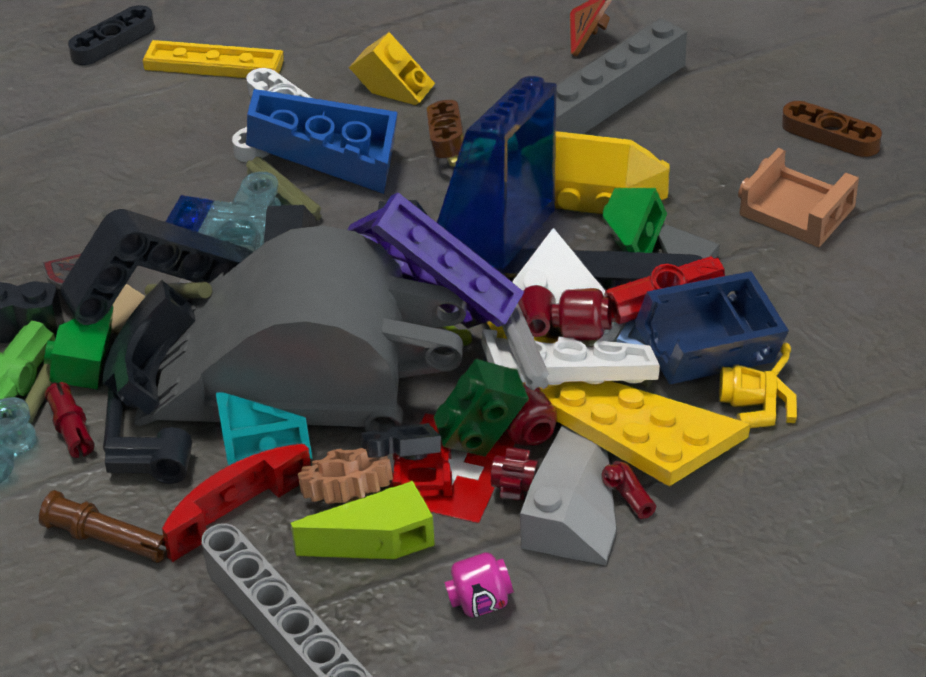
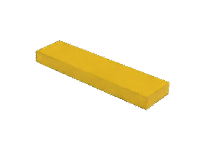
[143,40,284,78]

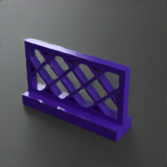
[347,192,524,329]

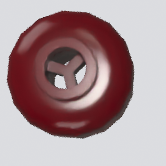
[551,288,612,341]
[505,384,557,446]

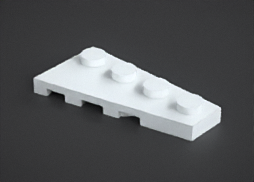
[481,329,660,385]

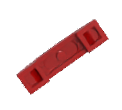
[162,444,311,562]

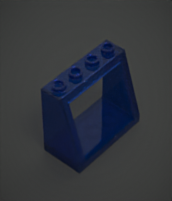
[437,76,557,269]

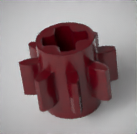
[490,447,539,501]

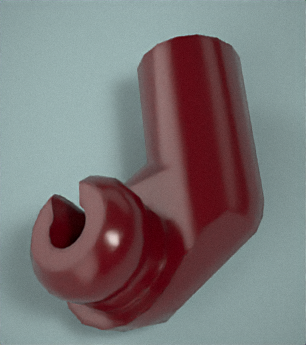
[601,461,656,519]

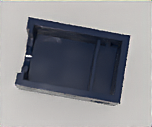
[634,271,789,384]

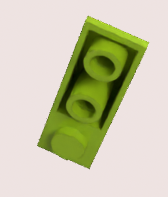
[290,481,435,559]

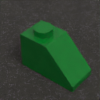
[603,188,667,253]
[44,306,114,389]

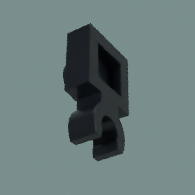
[361,423,441,460]

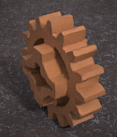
[298,448,393,505]

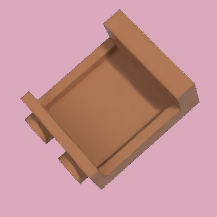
[738,148,859,247]

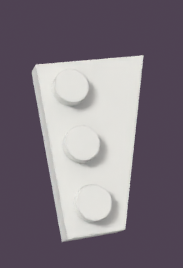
[513,228,627,342]

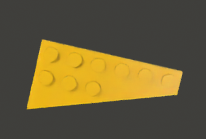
[487,361,751,487]

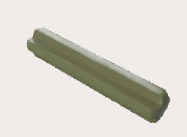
[246,157,322,221]

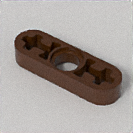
[427,100,466,158]
[782,101,882,157]

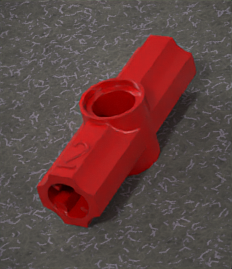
[604,256,725,325]

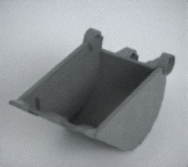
[134,226,467,432]

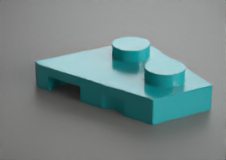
[216,392,313,466]

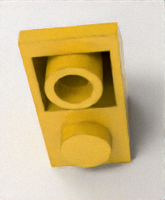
[349,32,435,105]

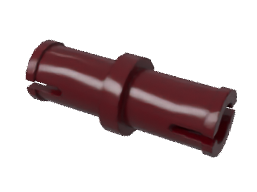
[44,382,95,458]

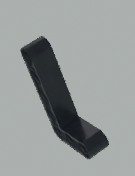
[61,209,253,325]

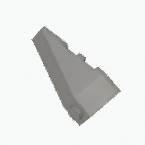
[520,425,616,566]

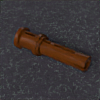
[39,490,166,563]

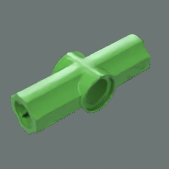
[0,320,55,416]

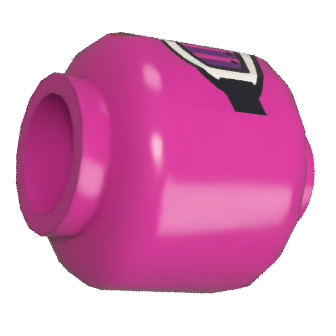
[444,552,514,618]

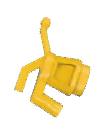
[719,343,797,429]

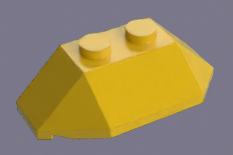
[522,131,670,214]

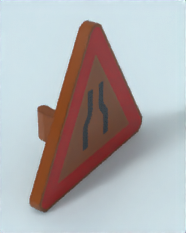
[570,0,612,57]

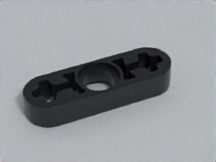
[68,5,155,65]

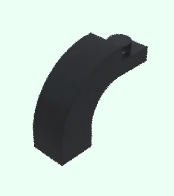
[103,280,196,415]

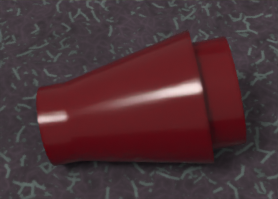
[518,285,556,337]

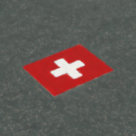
[388,413,515,523]

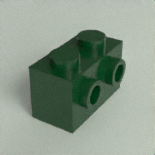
[433,359,529,457]

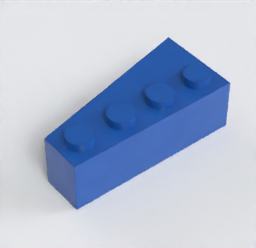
[246,89,398,194]

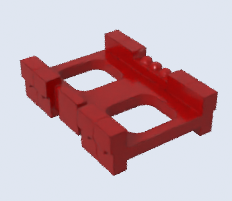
[392,430,452,496]

